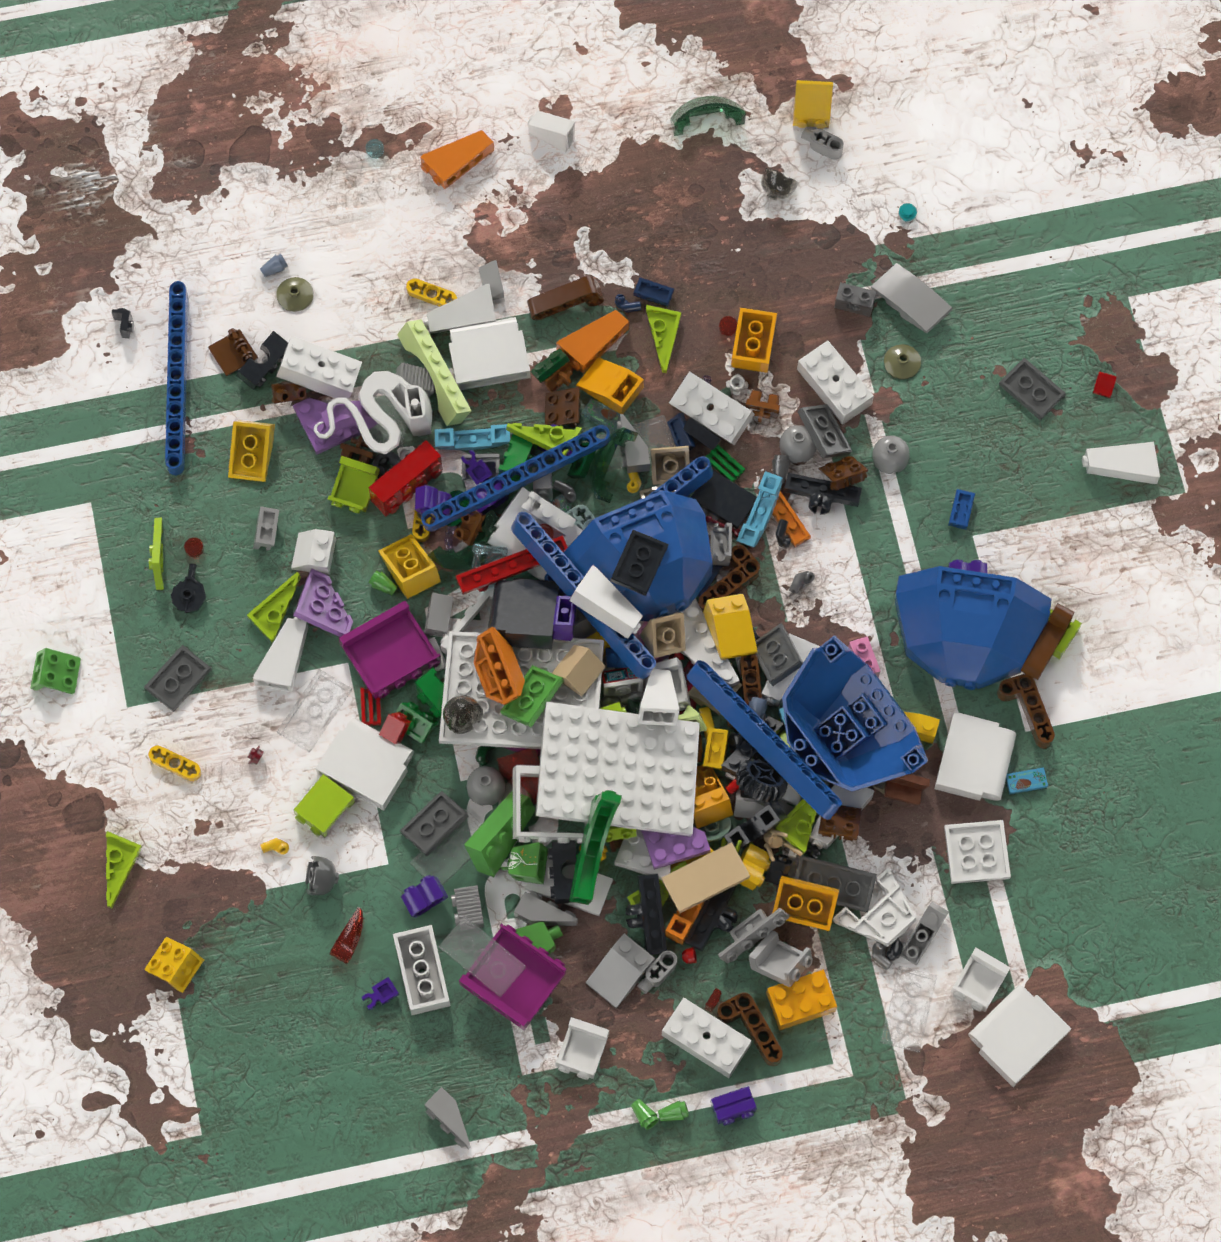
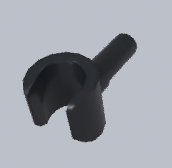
[794,845,821,859]

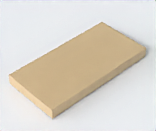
[661,842,750,913]

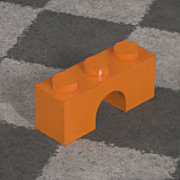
[665,901,705,945]

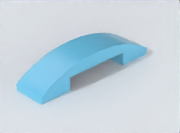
[434,424,510,450]
[736,471,783,548]

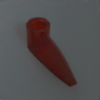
[329,907,363,964]

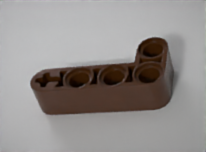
[527,276,604,320]
[698,545,760,612]
[1021,603,1075,680]
[726,654,763,730]
[997,674,1055,749]
[717,992,783,1066]

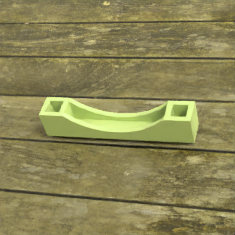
[397,319,471,426]

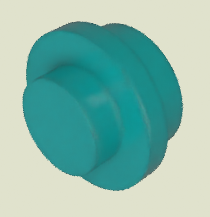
[898,203,917,221]

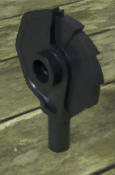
[171,563,206,613]

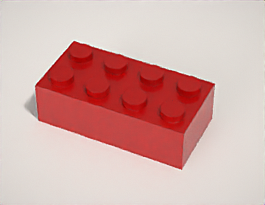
[368,440,443,517]

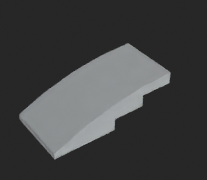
[871,263,953,333]

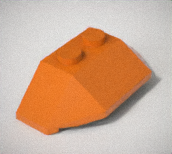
[474,627,525,705]

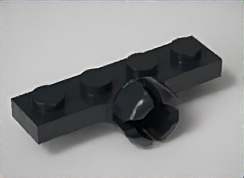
[784,473,862,515]
[721,716,785,777]
[625,874,667,955]
[684,884,738,952]

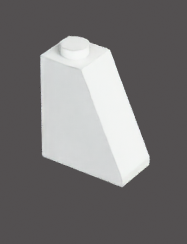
[527,111,575,153]

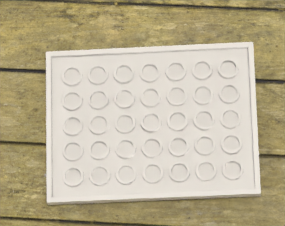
[439,631,604,749]
[536,702,700,837]

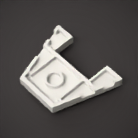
[833,868,917,947]

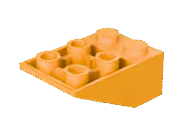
[576,357,644,415]
[693,764,733,829]

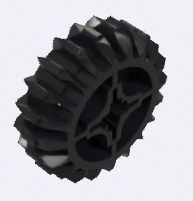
[735,758,788,804]

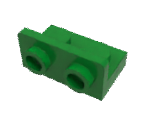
[396,701,438,744]

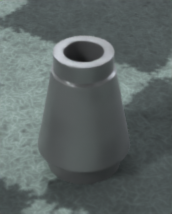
[772,455,790,484]

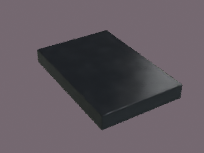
[690,470,757,529]
[610,530,669,596]

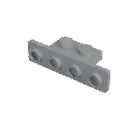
[718,908,789,963]

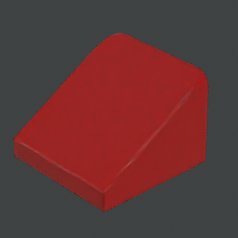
[1093,372,1117,398]

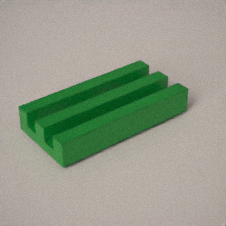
[705,445,745,482]

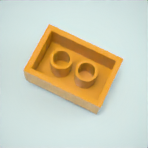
[731,308,777,373]
[773,876,839,931]
[766,969,837,1031]

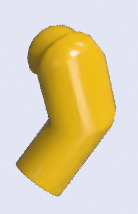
[627,472,642,493]
[260,838,289,855]

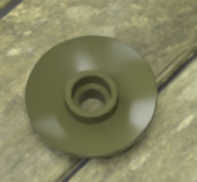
[276,277,314,312]
[884,344,921,379]

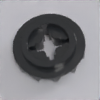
[372,451,401,478]

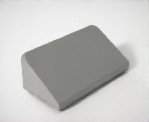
[479,260,504,300]

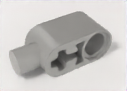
[801,128,844,160]
[637,951,677,994]

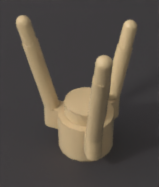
[764,828,803,861]

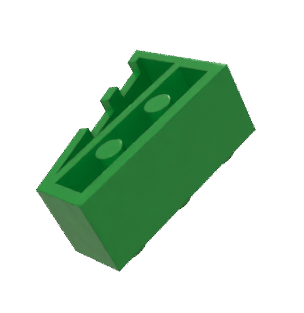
[498,434,538,489]
[415,668,444,719]

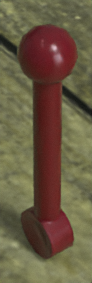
[706,515,741,537]

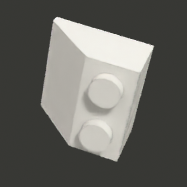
[291,529,336,575]

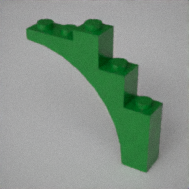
[570,790,622,905]

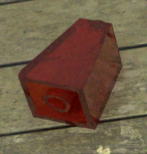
[497,748,540,806]

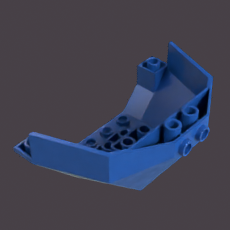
[563,490,713,622]
[895,566,1052,690]
[782,636,928,792]

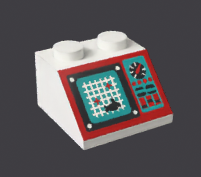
[601,667,643,697]

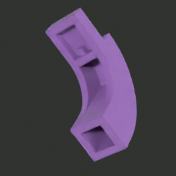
[312,401,378,442]

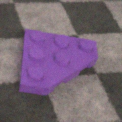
[293,398,361,454]
[293,569,353,637]
[641,827,711,870]

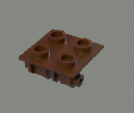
[208,328,258,376]
[545,387,580,428]
[818,456,868,491]
[818,805,862,842]

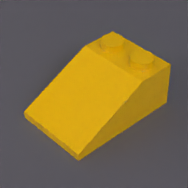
[793,80,833,129]
[228,420,275,482]
[378,534,441,599]
[703,594,758,660]

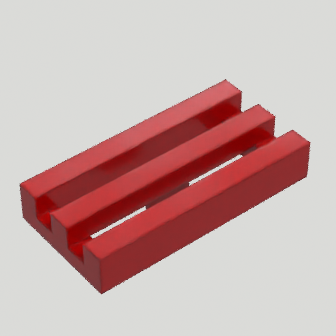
[360,688,381,726]

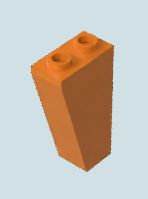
[420,130,494,189]
[556,310,629,374]

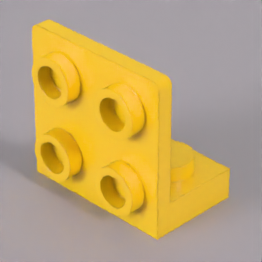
[145,937,204,993]

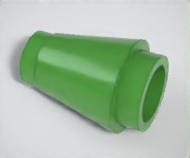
[368,570,398,596]
[631,1099,659,1130]
[658,1100,689,1122]

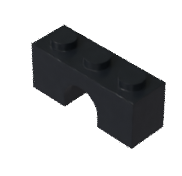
[236,330,288,390]
[724,802,788,850]
[548,840,576,904]

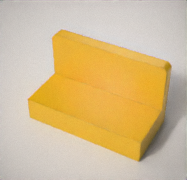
[703,728,730,771]

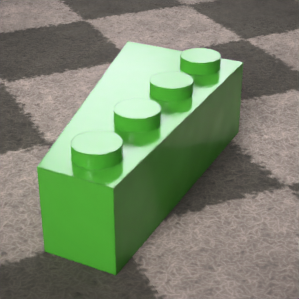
[464,791,535,877]

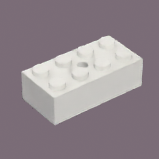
[276,336,362,400]
[797,341,874,425]
[669,371,754,445]
[393,925,450,1015]
[662,998,751,1078]

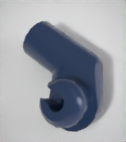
[615,294,641,312]

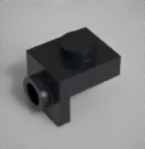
[111,308,134,339]
[765,854,792,885]

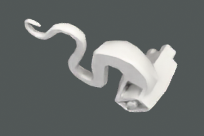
[314,371,432,454]

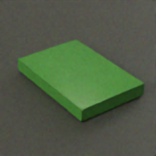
[500,665,564,727]

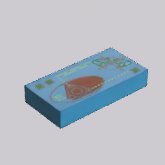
[1006,767,1048,795]

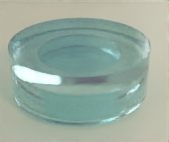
[366,139,384,158]

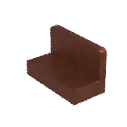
[884,774,930,805]

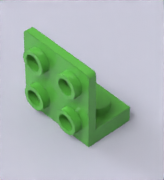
[30,648,81,694]

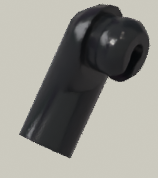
[776,519,791,548]
[887,938,903,961]

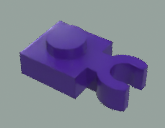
[461,450,492,485]
[362,977,399,1010]

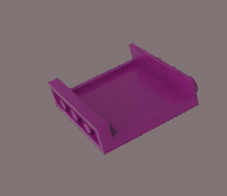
[339,601,441,700]
[459,923,566,1030]

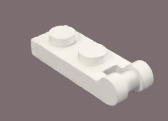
[521,491,576,536]

